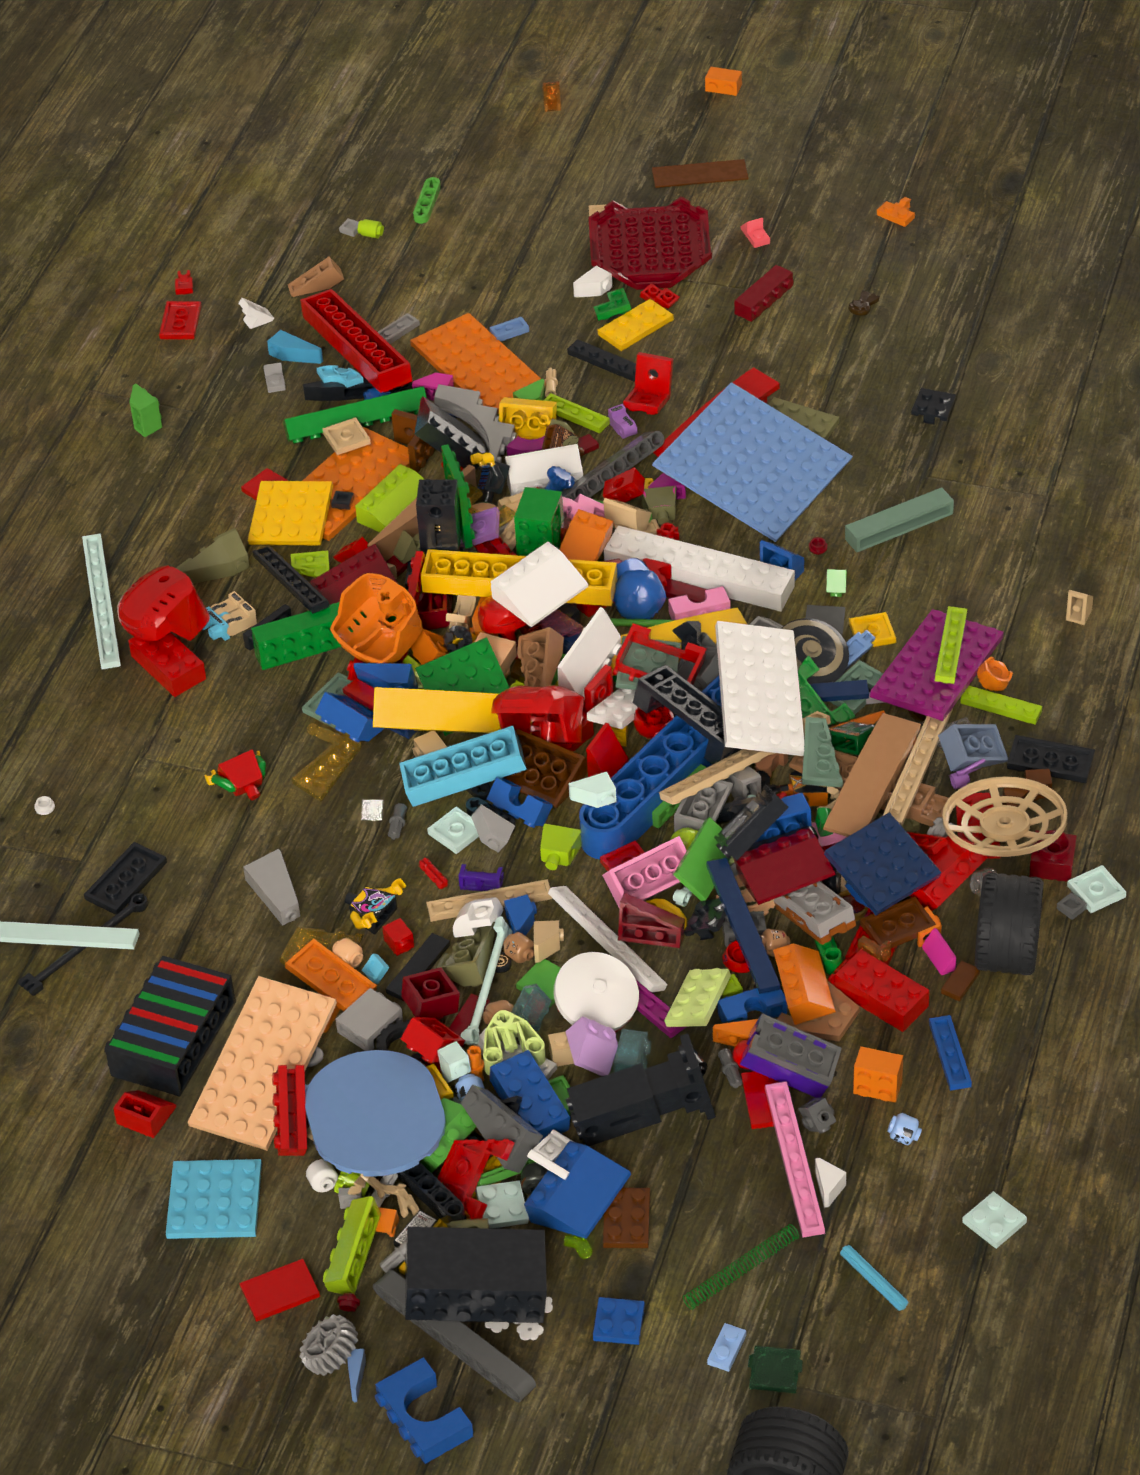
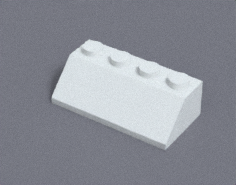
[505,444,583,496]

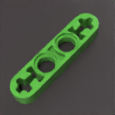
[413,177,440,224]

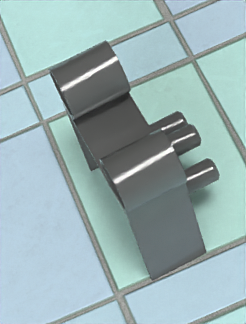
[677,632,719,689]

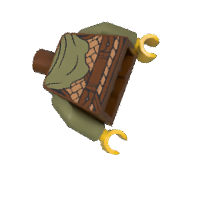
[538,415,584,458]

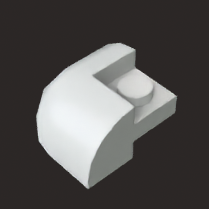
[453,897,503,937]

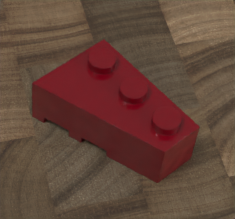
[417,589,452,630]
[618,892,685,948]

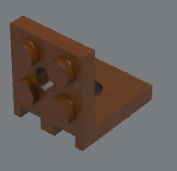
[391,409,435,473]

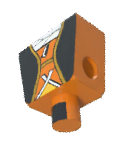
[779,771,828,806]

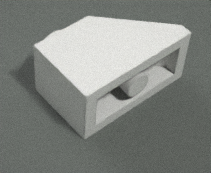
[573,266,612,298]

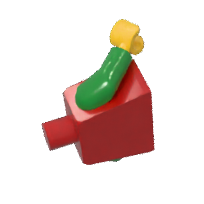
[204,750,266,800]

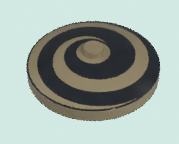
[781,618,849,684]

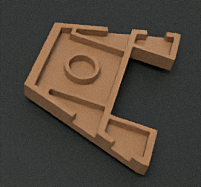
[777,980,860,1041]

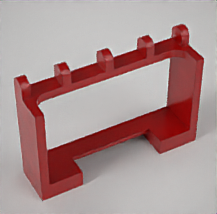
[612,623,706,685]

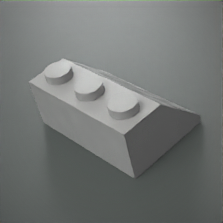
[674,780,733,832]

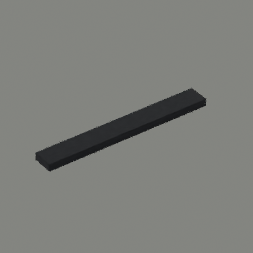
[252,545,330,614]

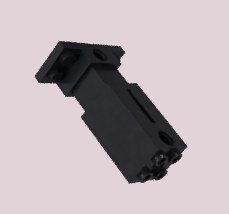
[405,479,464,589]
[566,1033,716,1146]

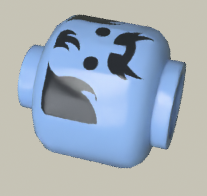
[455,1074,485,1101]
[887,1113,922,1145]

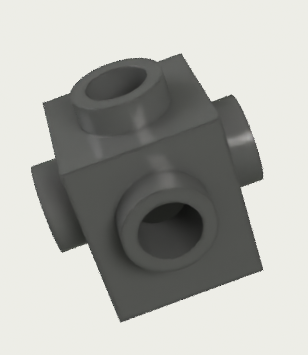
[798,1098,836,1133]

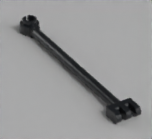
[18,893,148,996]

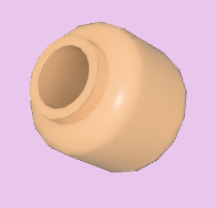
[332,938,363,968]

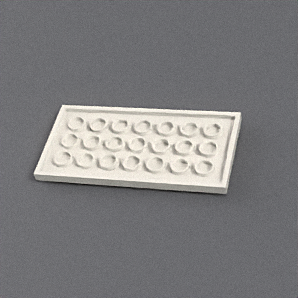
[715,621,804,756]

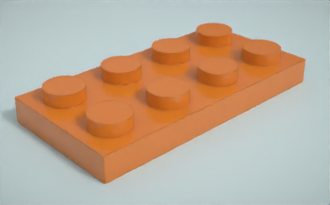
[285,938,377,1012]

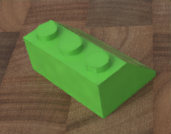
[419,1098,476,1173]

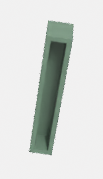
[845,487,954,553]

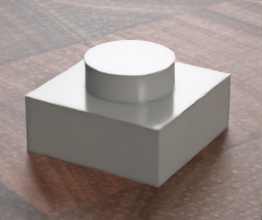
[338,1188,362,1209]

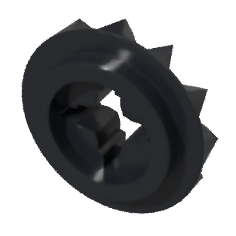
[443,625,472,653]

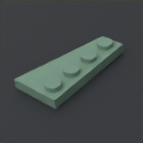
[802,717,843,788]

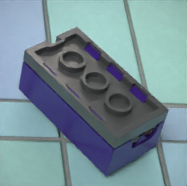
[740,1013,842,1098]

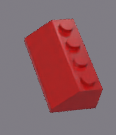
[909,836,987,911]

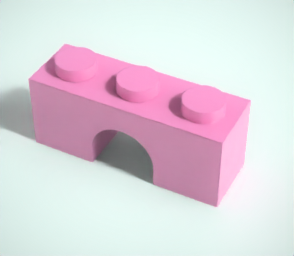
[668,586,730,620]

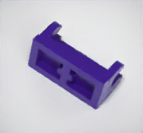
[459,864,504,891]

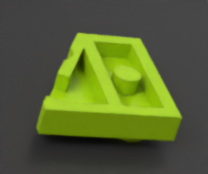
[291,550,330,578]

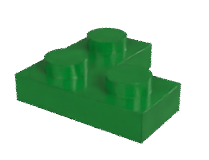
[594,288,632,321]

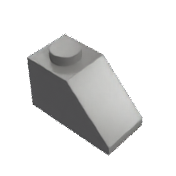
[471,804,515,852]

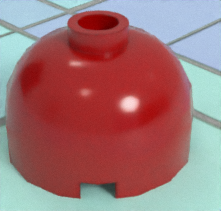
[633,706,674,739]

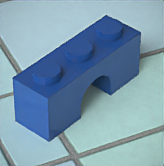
[487,777,553,828]
[718,988,787,1023]

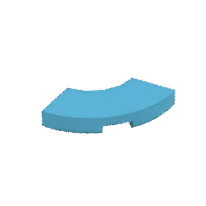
[317,365,364,388]

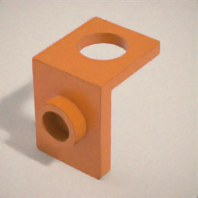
[917,906,942,947]

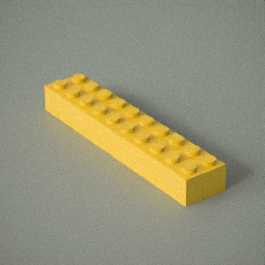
[421,549,618,606]

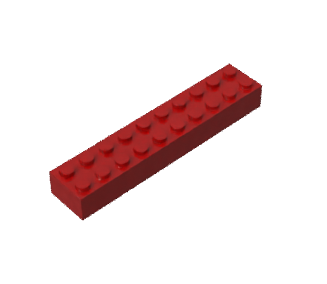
[300,289,412,393]

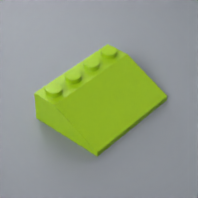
[355,464,425,532]

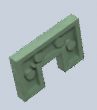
[829,660,883,715]

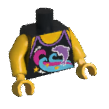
[345,878,406,934]

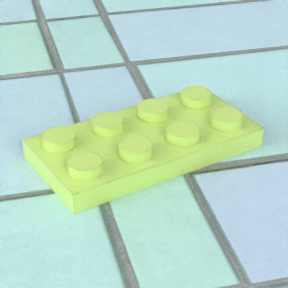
[665,968,731,1027]

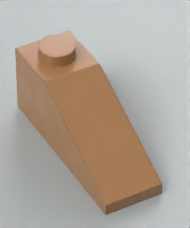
[288,256,344,297]

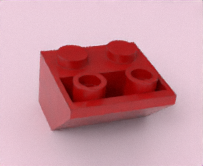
[113,1090,176,1138]

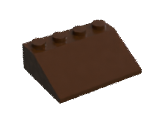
[493,729,588,808]

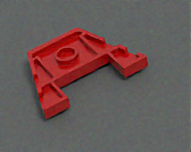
[437,1139,515,1219]

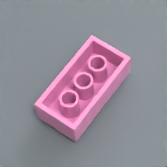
[602,836,687,908]

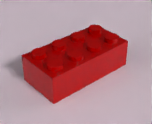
[128,632,206,697]
[835,949,929,1032]

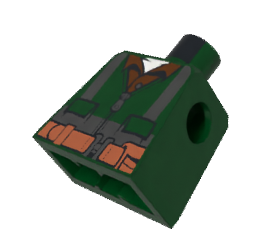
[829,722,874,755]

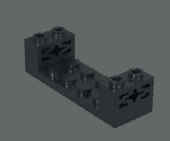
[633,665,742,765]

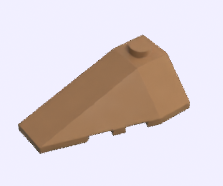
[517,627,564,687]

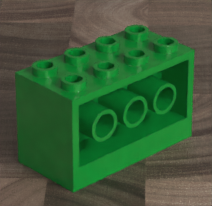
[514,487,565,556]

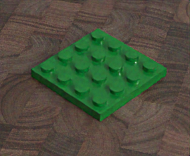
[441,444,475,549]
[415,637,510,736]

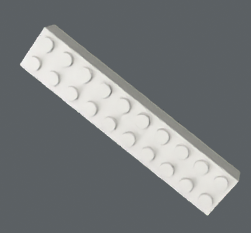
[604,525,795,612]

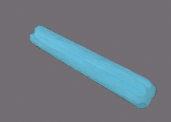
[840,1245,908,1311]

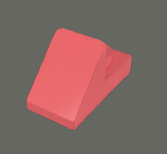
[741,218,770,248]

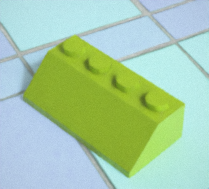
[323,1196,381,1295]

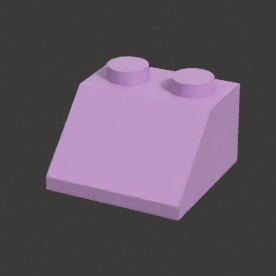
[565,1016,618,1076]

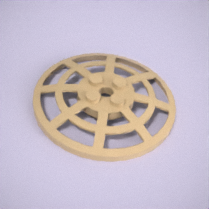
[942,777,1067,857]

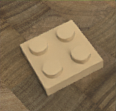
[323,417,371,455]

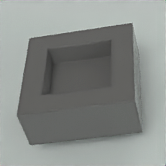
[1057,892,1087,920]

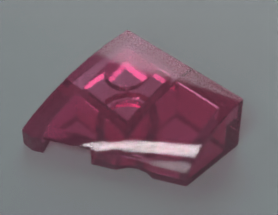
[539,609,584,637]

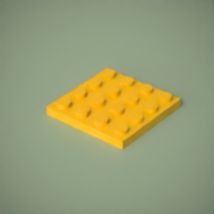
[248,481,333,545]

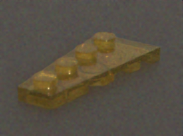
[292,733,361,801]

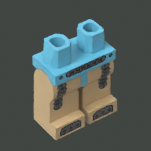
[202,591,257,641]

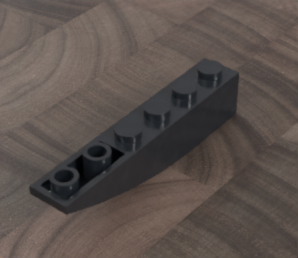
[303,372,413,401]

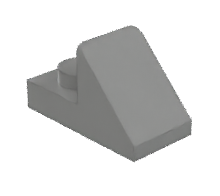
[263,363,286,393]

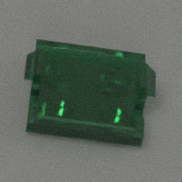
[748,1346,803,1393]

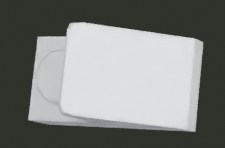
[239,298,274,329]

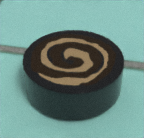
[495,952,512,973]

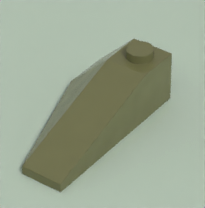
[176,528,250,584]
[437,922,495,987]

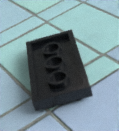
[1007,735,1095,783]
[84,842,167,915]

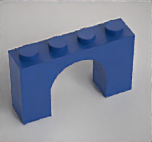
[375,1357,474,1464]

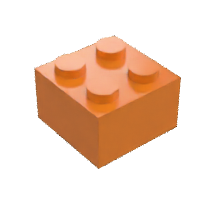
[853,1046,903,1103]

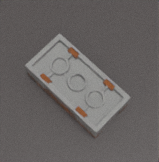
[774,881,856,945]

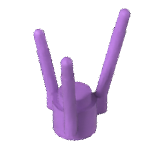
[949,758,985,790]

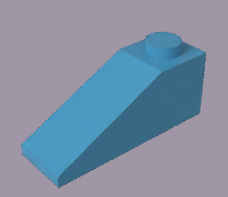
[267,330,323,364]

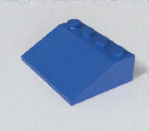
[524,1141,631,1239]

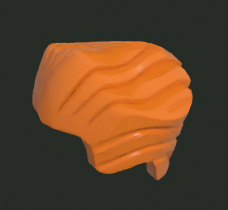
[977,657,1013,691]

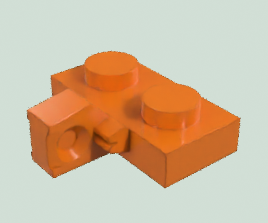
[877,197,915,227]

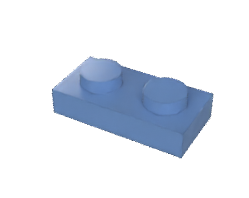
[490,317,529,342]

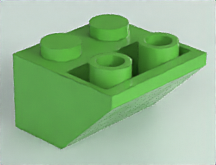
[130,384,162,437]

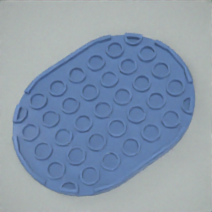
[305,1050,446,1177]

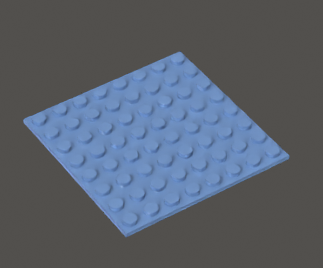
[652,382,853,542]

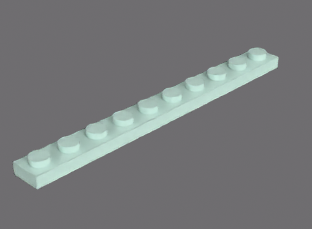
[82,534,121,669]

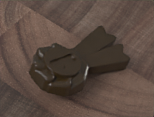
[848,290,880,316]

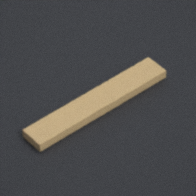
[426,879,552,922]

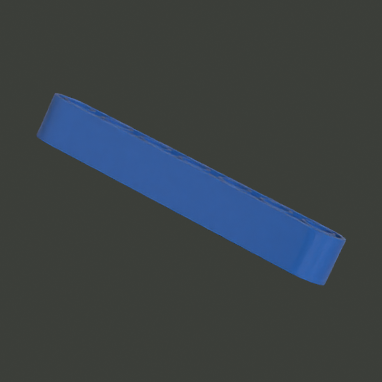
[579,675,722,859]

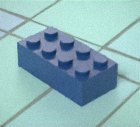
[490,1050,570,1144]

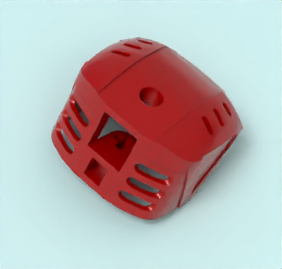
[117,565,210,641]
[491,685,584,743]

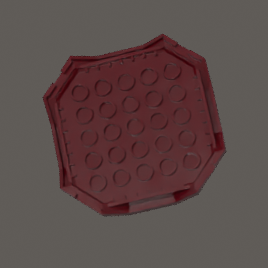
[589,196,712,290]

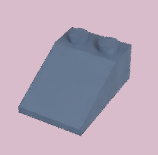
[938,724,1008,771]

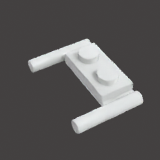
[527,1129,574,1180]

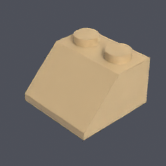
[603,498,652,532]

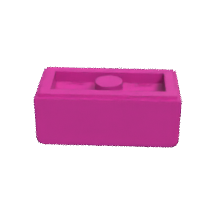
[922,928,956,975]

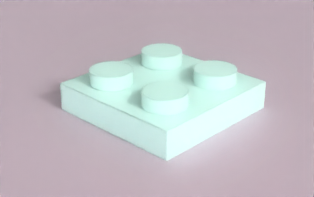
[427,807,479,854]
[1067,865,1126,913]
[475,1180,529,1229]
[963,1191,1027,1249]

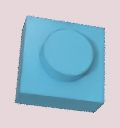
[362,954,390,984]

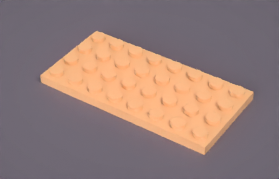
[188,976,337,1151]

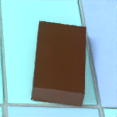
[941,961,980,1002]

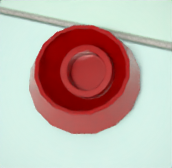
[722,940,750,973]

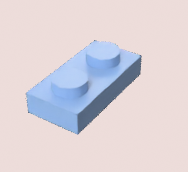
[707,1323,746,1372]

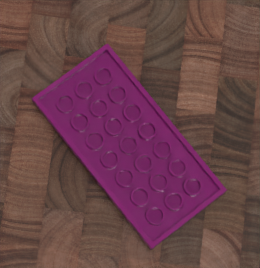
[870,609,1004,721]

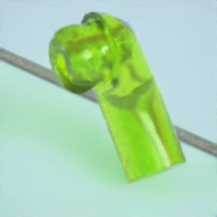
[564,1235,592,1259]

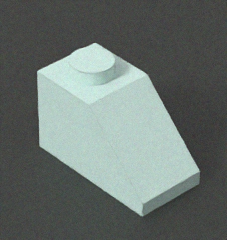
[569,772,616,808]
[437,1041,471,1083]

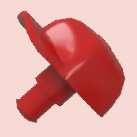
[478,595,526,641]

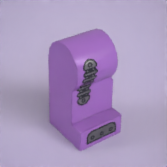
[608,404,637,439]

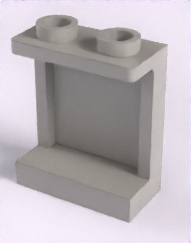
[335,988,403,1051]

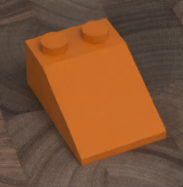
[559,509,613,561]

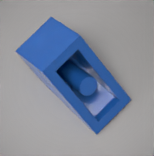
[504,894,537,935]

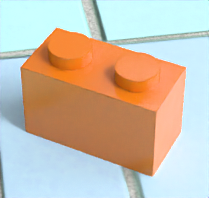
[705,67,742,96]

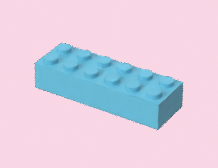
[399,726,527,807]

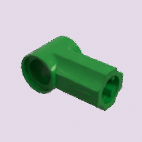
[815,936,842,975]

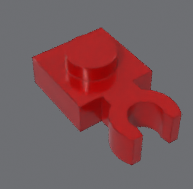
[175,270,193,295]

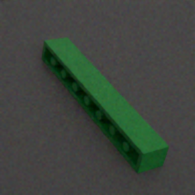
[283,386,427,444]

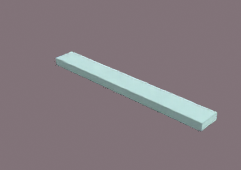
[0,921,140,949]

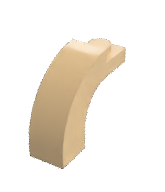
[446,595,480,630]

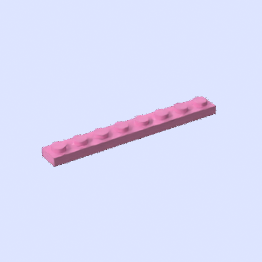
[765,1082,825,1238]

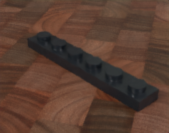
[567,339,658,382]

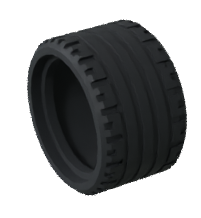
[975,872,1044,975]
[727,1407,849,1475]

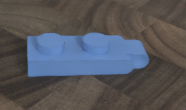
[846,630,876,670]

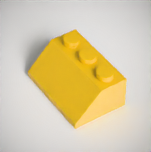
[499,397,557,439]

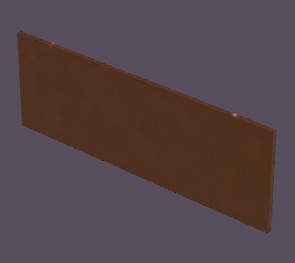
[652,159,748,188]

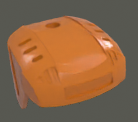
[330,573,423,664]

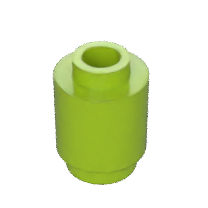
[357,219,384,239]

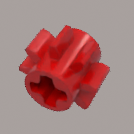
[657,523,679,540]

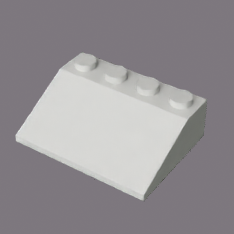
[490,542,589,627]
[557,607,622,700]

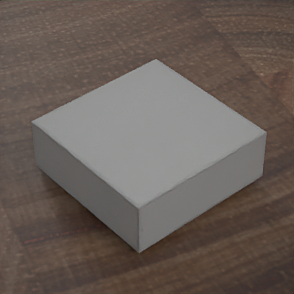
[339,218,359,237]

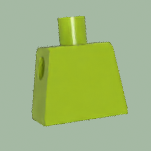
[540,823,581,870]

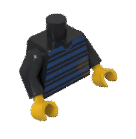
[470,452,510,504]

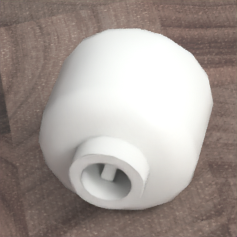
[306,1159,338,1193]

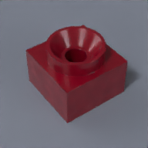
[1029,830,1077,882]
[401,967,460,1021]

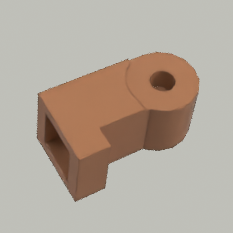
[755,753,788,778]

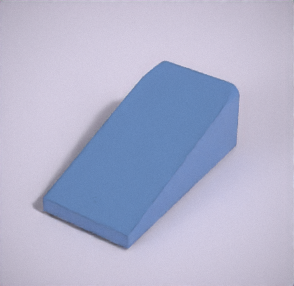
[347,1349,366,1403]

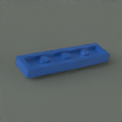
[929,1015,972,1091]

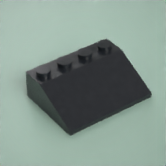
[414,397,487,470]

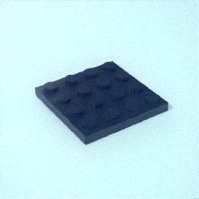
[824,812,942,915]

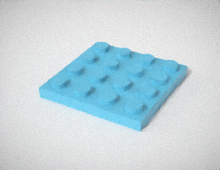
[166,1159,262,1239]

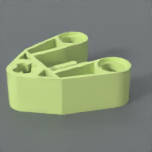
[483,1010,546,1075]

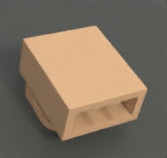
[474,632,517,678]

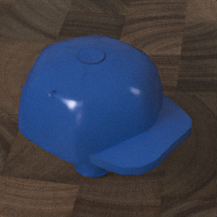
[613,558,666,619]

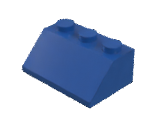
[315,692,384,742]

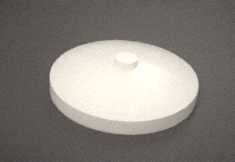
[554,952,639,1031]

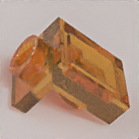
[858,936,892,962]

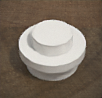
[34,796,55,815]

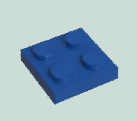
[593,1297,645,1345]

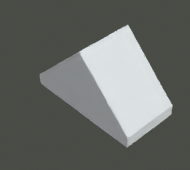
[815,1158,846,1208]

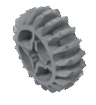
[300,1314,358,1376]

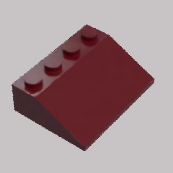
[309,544,398,605]
[733,828,835,905]

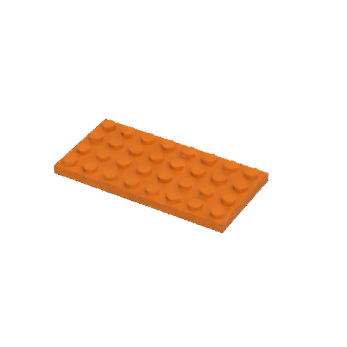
[410,313,546,414]
[302,427,410,541]

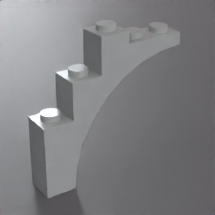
[434,384,517,463]

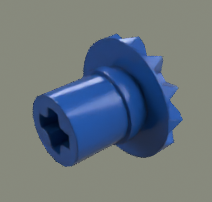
[545,466,575,492]

